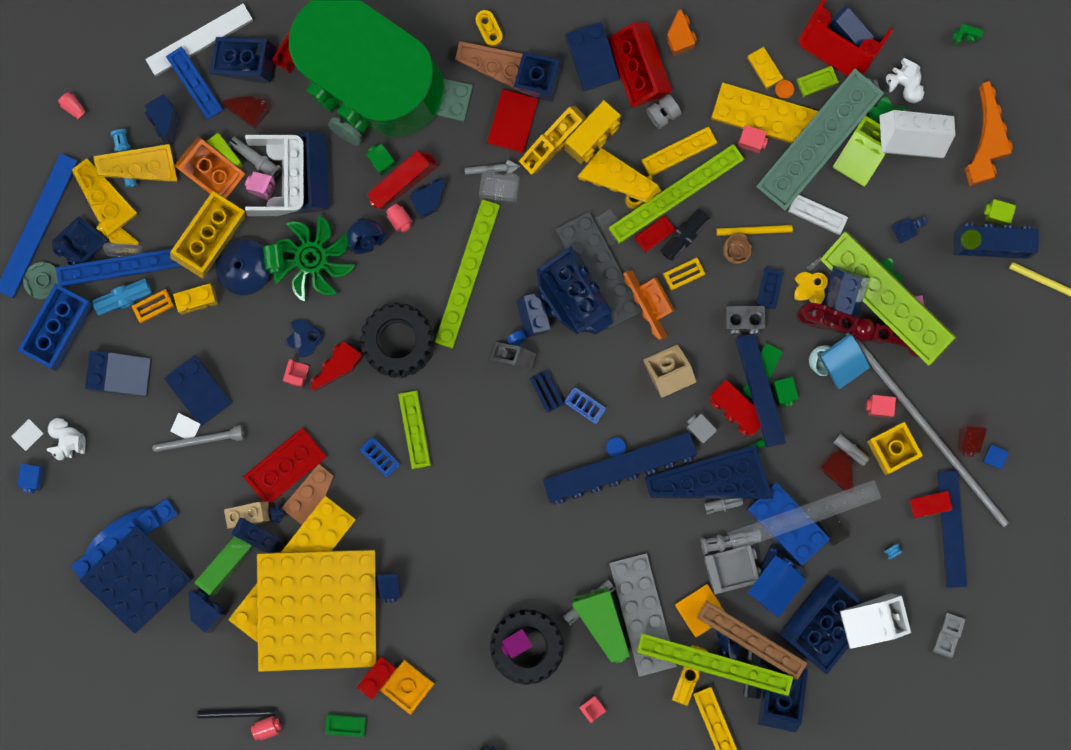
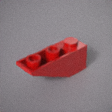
[310,341,363,392]

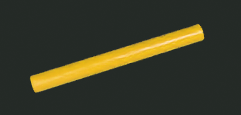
[716,225,793,236]

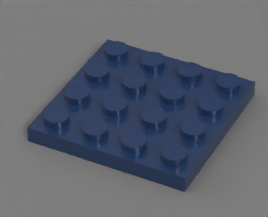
[80,526,192,634]

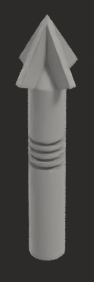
[465,160,520,175]

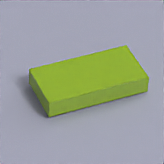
[796,66,839,98]

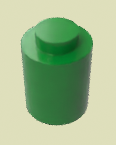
[263,245,285,274]

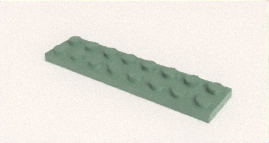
[756,69,884,211]

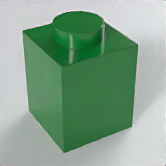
[366,143,396,176]
[772,377,799,408]

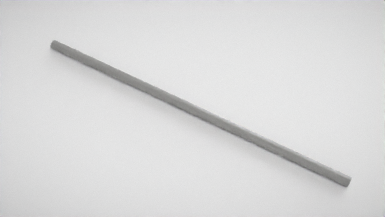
[842,320,1009,527]

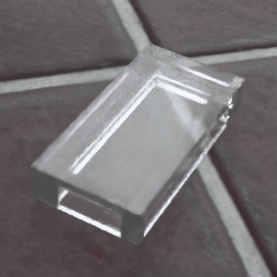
[103,243,145,257]

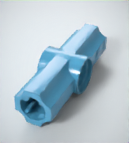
[92,278,152,316]

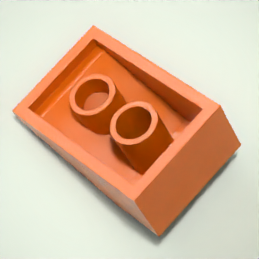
[174,136,245,199]

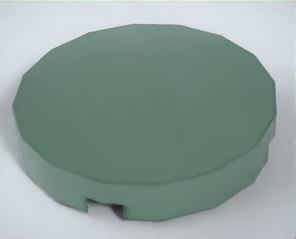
[328,117,363,146]
[23,262,59,300]

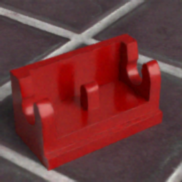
[272,31,295,74]

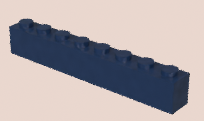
[543,432,697,505]

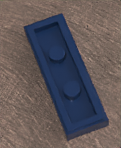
[231,517,285,553]

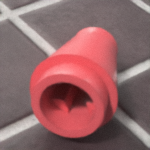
[58,91,86,120]

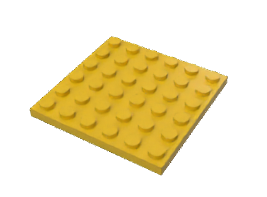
[257,550,376,671]

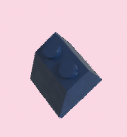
[513,51,562,102]
[823,266,870,315]

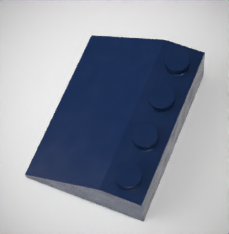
[779,575,862,675]

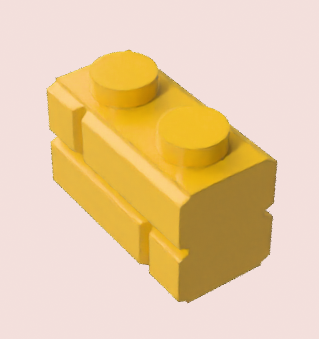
[173,283,218,315]

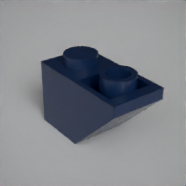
[409,179,446,219]

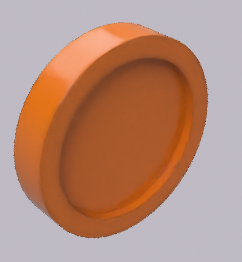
[775,80,794,99]

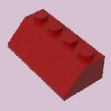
[607,22,673,108]

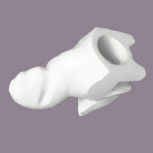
[886,58,925,103]
[47,418,86,461]

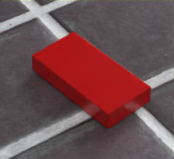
[634,215,676,253]
[910,491,953,519]

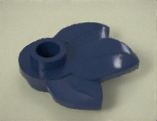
[285,320,323,357]

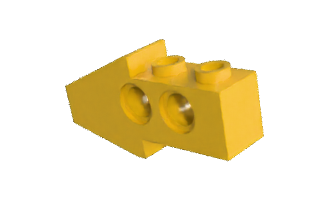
[519,106,587,175]

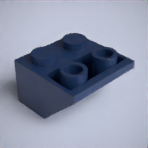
[144,94,180,146]
[188,589,227,633]

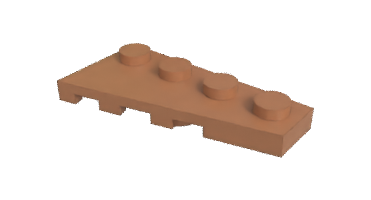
[455,41,525,94]

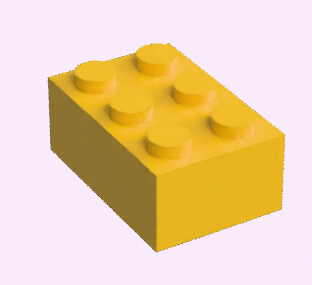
[565,100,621,165]

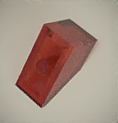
[223,96,269,129]
[957,426,987,457]
[819,451,853,494]

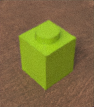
[984,199,1016,226]

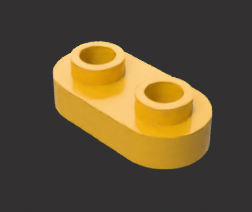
[475,10,503,47]

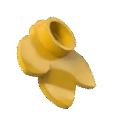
[794,272,828,304]

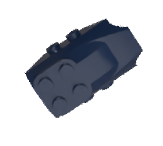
[536,246,613,335]

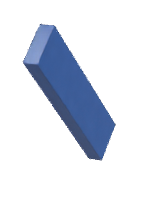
[166,46,224,120]

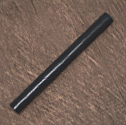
[197,708,276,719]

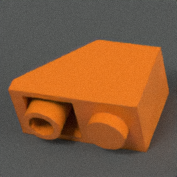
[666,9,697,57]

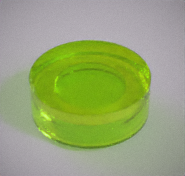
[961,230,982,250]

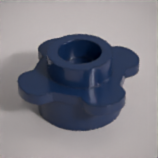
[269,503,283,523]

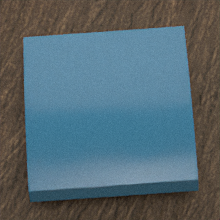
[819,334,870,389]

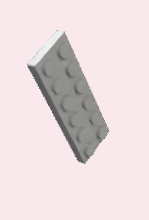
[609,553,677,677]

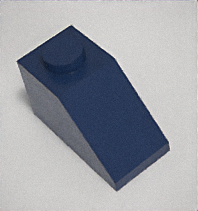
[377,574,401,603]

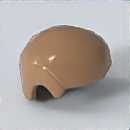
[723,233,752,265]

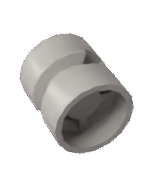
[646,94,682,129]

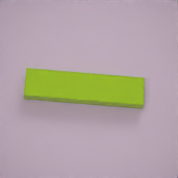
[398,390,431,470]

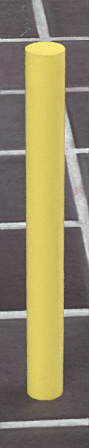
[1009,262,1071,297]

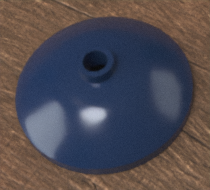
[216,238,270,295]

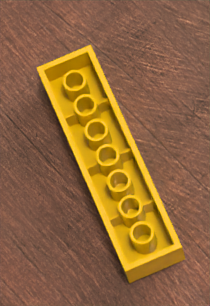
[228,496,356,643]

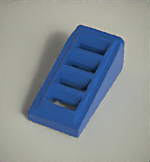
[564,387,607,424]
[359,437,400,478]

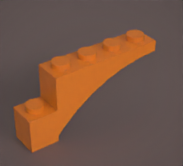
[964,81,1013,187]

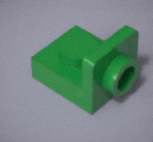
[952,24,984,47]

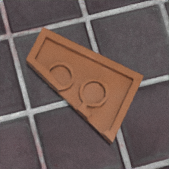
[282,464,334,525]

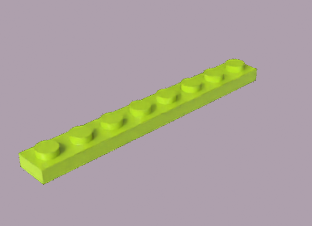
[608,144,744,244]
[435,199,500,349]
[636,633,793,696]

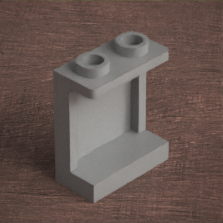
[704,545,761,595]

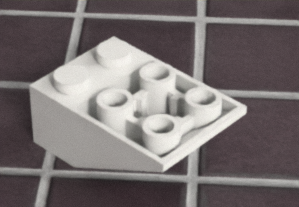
[840,593,911,649]

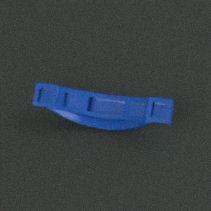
[70,499,178,579]

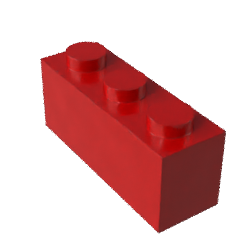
[709,380,760,437]

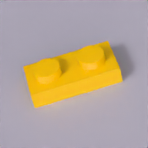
[747,47,783,89]

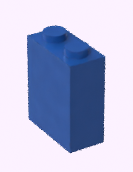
[748,555,806,618]

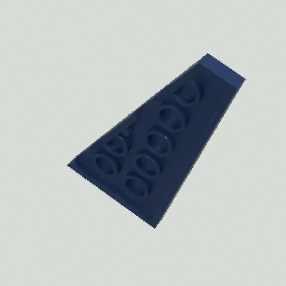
[645,445,773,499]

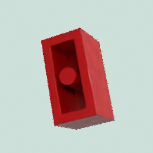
[356,656,397,700]

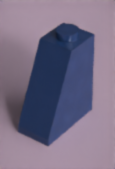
[829,5,877,47]

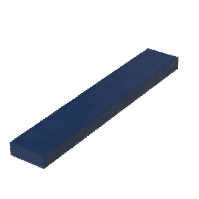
[735,334,786,448]
[937,470,967,588]

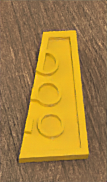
[93,144,177,182]
[578,148,660,203]
[72,158,137,238]

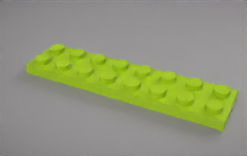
[820,231,957,366]

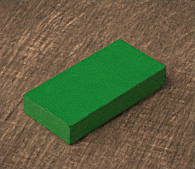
[325,714,366,737]

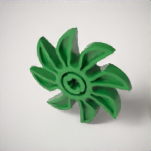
[273,215,355,302]

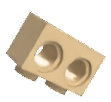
[224,502,272,529]

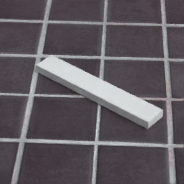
[145,4,253,77]

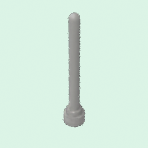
[152,425,244,452]

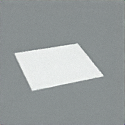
[171,413,200,439]
[11,419,44,451]

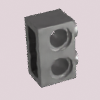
[725,306,765,335]

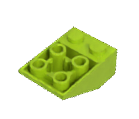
[832,115,886,187]

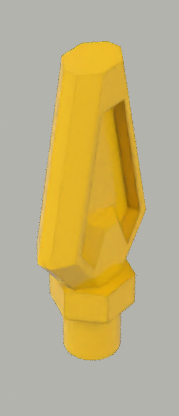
[97,223,139,249]

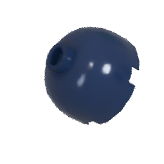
[347,218,386,254]

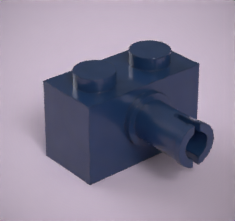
[516,293,554,338]

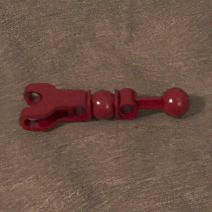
[797,302,920,358]

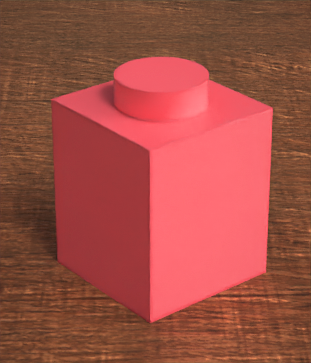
[738,125,768,154]
[866,395,896,418]

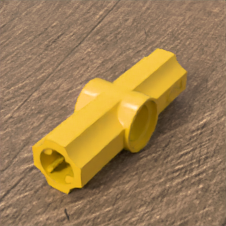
[672,645,708,706]

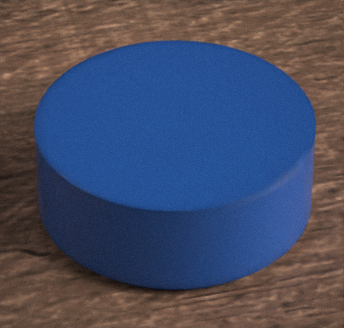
[507,330,527,346]
[606,437,626,457]

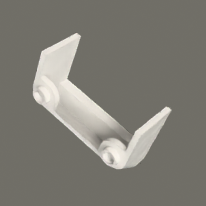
[245,135,304,216]

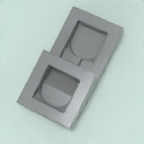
[933,613,966,658]

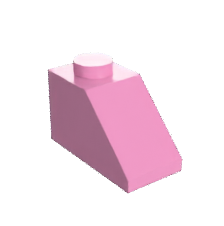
[245,171,277,201]

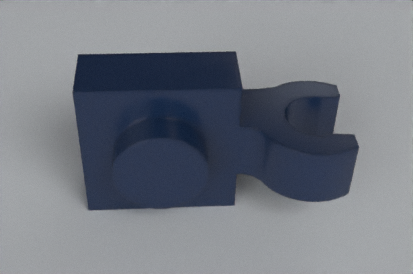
[891,216,928,244]

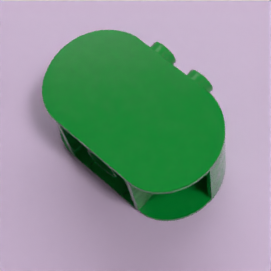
[289,0,444,137]

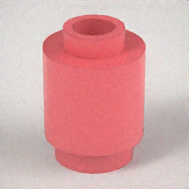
[386,203,413,233]
[251,716,282,741]

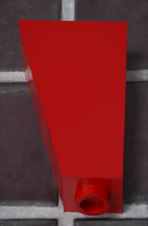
[367,150,439,209]

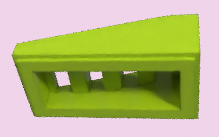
[207,133,243,168]

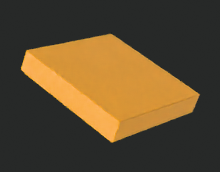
[675,584,725,638]
[380,660,435,715]

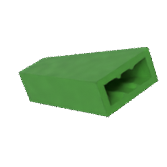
[195,536,254,595]
[570,587,630,663]

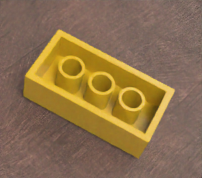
[170,191,245,279]

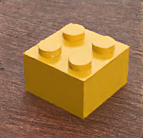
[867,422,923,475]

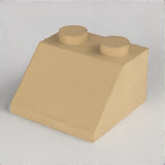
[643,344,696,398]

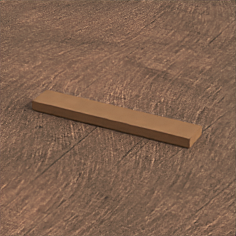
[696,601,807,680]

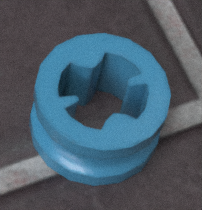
[883,543,903,560]

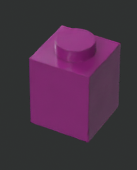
[501,629,532,658]

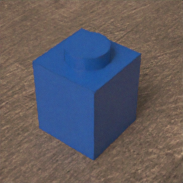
[17,464,44,493]

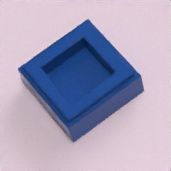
[983,444,1009,470]

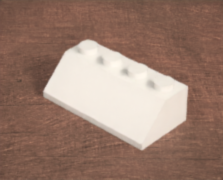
[880,110,955,158]

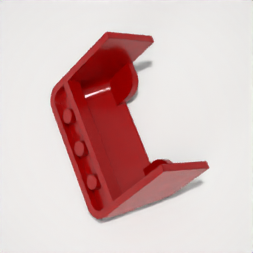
[798,0,893,77]

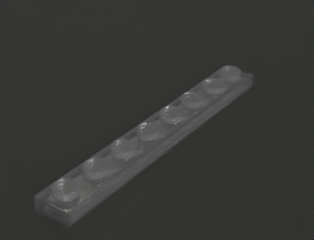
[727,480,881,551]

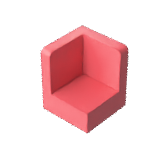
[283,359,309,388]
[579,695,606,723]

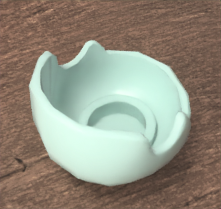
[809,345,831,376]

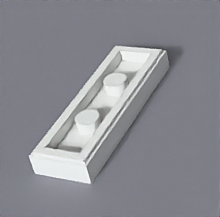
[788,195,848,235]

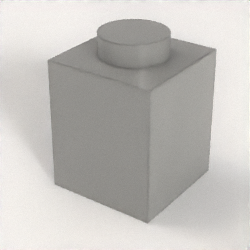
[686,414,717,445]

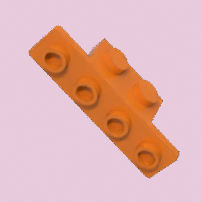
[623,270,675,340]

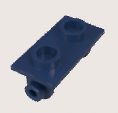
[716,630,739,661]

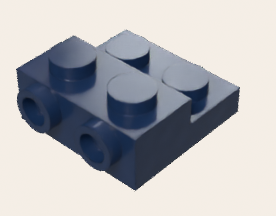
[52,216,108,265]

